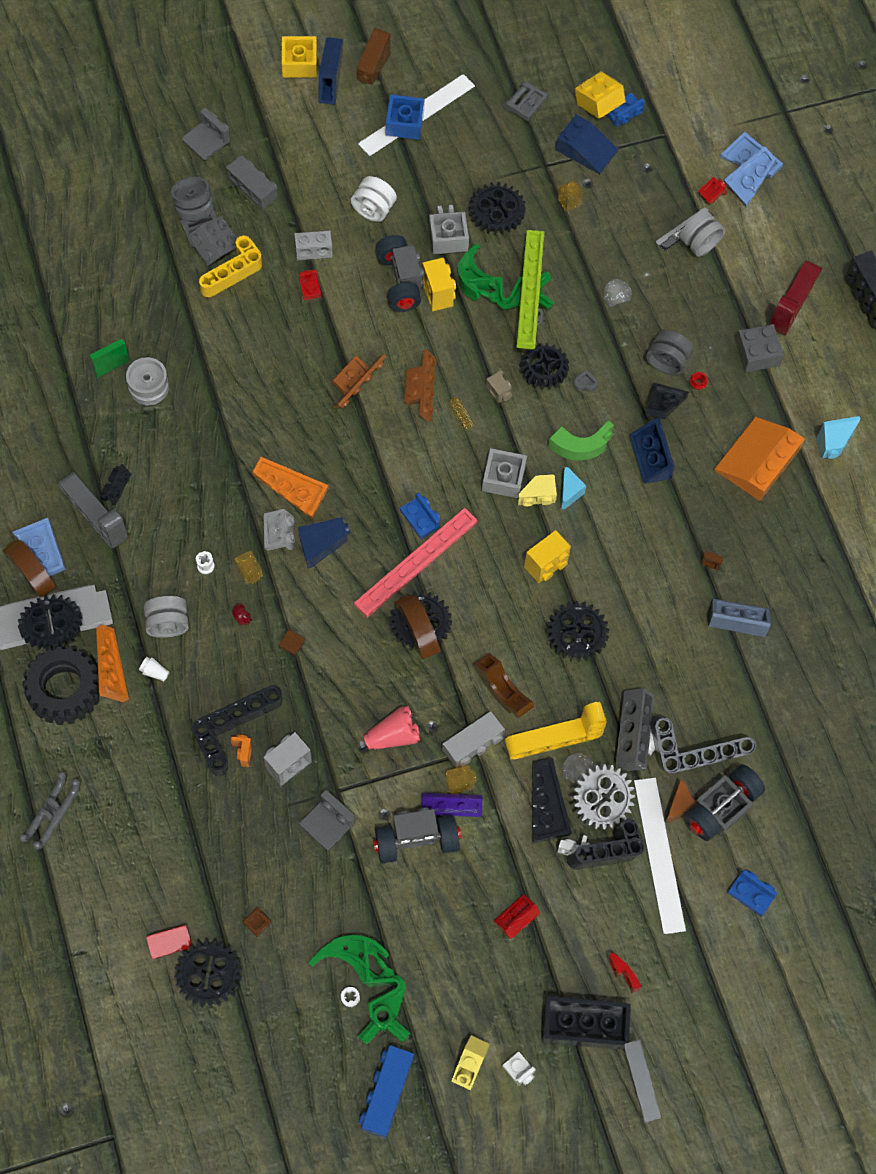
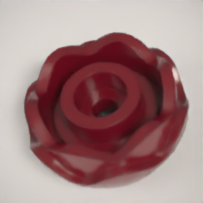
[232,603,252,626]

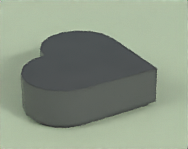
[573,369,598,392]

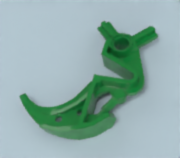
[457,243,555,310]
[308,935,411,1045]

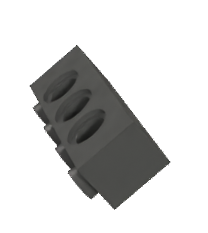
[616,688,655,771]

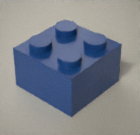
[386,94,425,140]

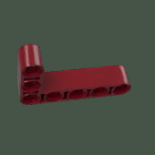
[770,260,822,336]

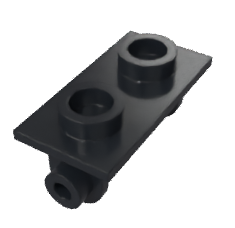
[100,464,131,505]

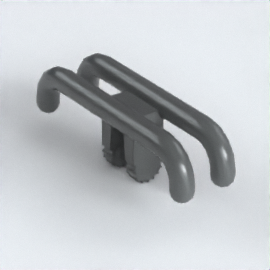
[19,771,80,850]

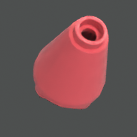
[364,706,420,750]

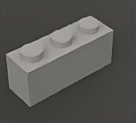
[442,711,505,768]

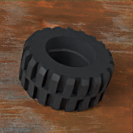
[23,646,100,725]

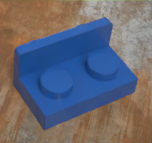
[606,93,645,127]
[400,493,441,539]
[727,870,778,917]

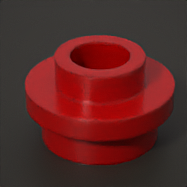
[689,372,708,390]

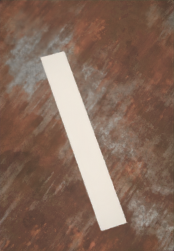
[358,74,475,156]
[634,778,686,934]

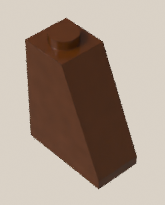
[357,28,390,85]

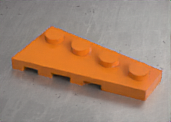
[253,457,329,519]
[96,624,129,702]

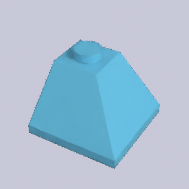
[816,416,860,459]

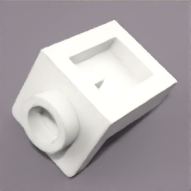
[557,835,590,856]
[502,1052,536,1086]

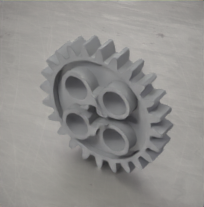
[571,764,635,830]

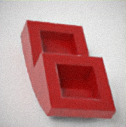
[607,953,642,994]

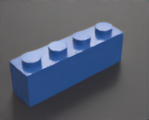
[359,1046,414,1139]

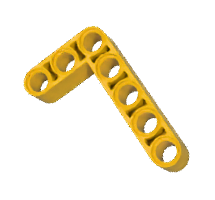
[505,702,607,759]

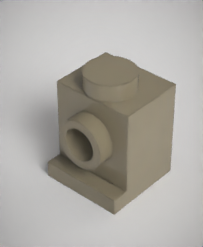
[486,370,513,404]

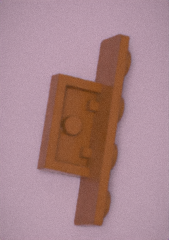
[404,350,436,422]
[331,354,386,409]

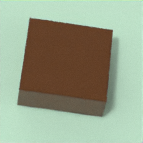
[701,551,724,570]
[279,630,306,656]
[242,908,272,937]

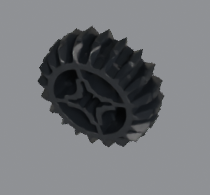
[520,342,569,390]

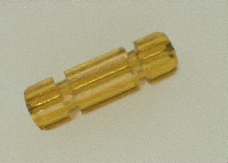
[450,397,474,430]

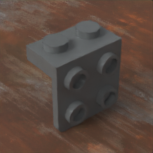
[182,108,230,160]
[188,216,237,266]

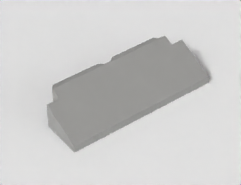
[0,585,113,650]

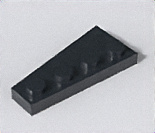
[532,758,572,844]

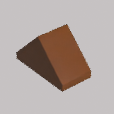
[666,780,696,823]

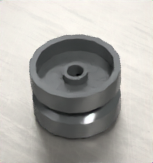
[171,177,214,221]
[646,330,693,375]

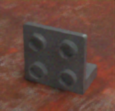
[300,790,356,851]

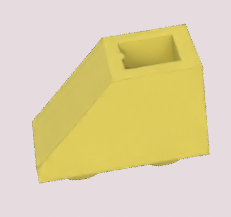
[518,475,557,507]
[452,1036,490,1090]

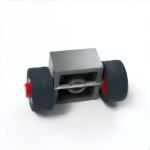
[375,235,424,312]
[684,764,766,841]
[373,808,461,864]

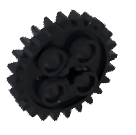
[469,182,526,235]
[389,591,452,651]
[18,594,83,650]
[546,601,610,662]
[174,939,242,1009]

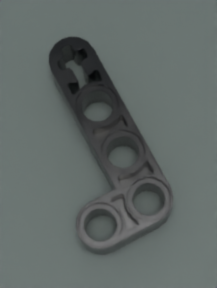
[567,819,644,870]

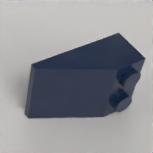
[556,114,618,175]

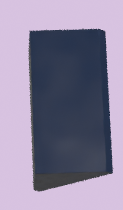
[629,418,675,484]

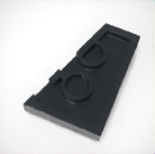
[647,383,689,419]

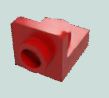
[698,176,728,205]
[299,270,321,300]

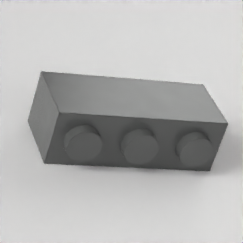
[226,155,278,210]

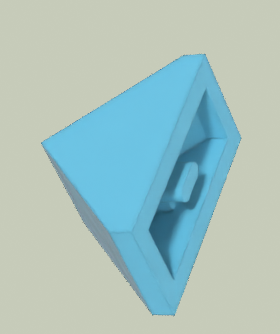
[561,467,586,509]

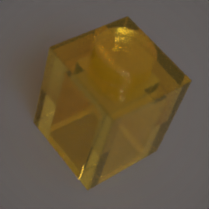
[558,180,583,212]
[234,551,263,585]
[445,765,477,794]

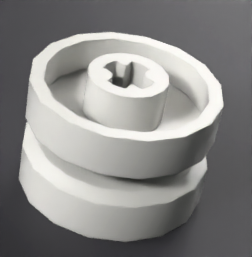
[351,176,396,222]

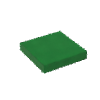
[90,339,130,378]

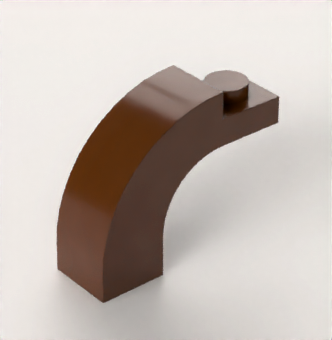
[2,540,56,597]
[395,594,441,659]
[474,653,534,718]

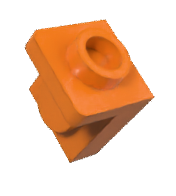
[231,735,252,767]

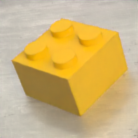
[282,36,317,78]
[575,72,625,119]
[423,258,456,312]
[524,530,571,583]

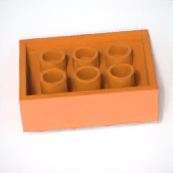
[714,417,805,501]

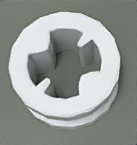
[341,987,360,1007]

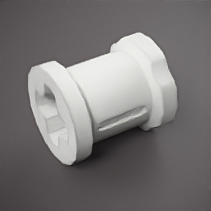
[196,551,214,574]

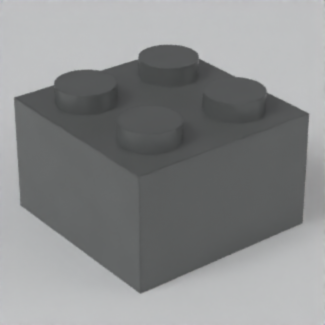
[735,324,784,372]

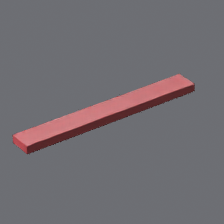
[354,508,478,618]

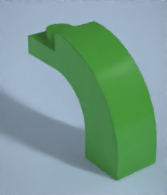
[548,421,614,461]

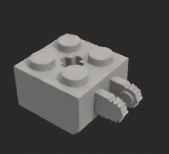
[429,205,469,254]

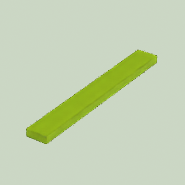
[517,230,544,349]

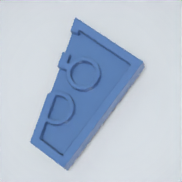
[720,132,783,178]
[724,146,776,207]
[13,518,66,576]

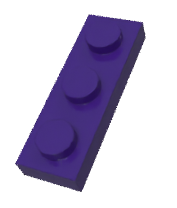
[422,793,483,817]

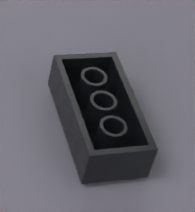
[845,250,876,330]
[543,996,631,1050]

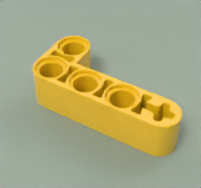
[199,236,262,297]

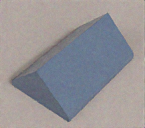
[708,599,771,637]

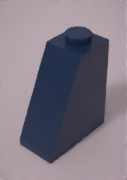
[298,517,350,569]

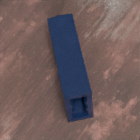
[319,37,343,105]

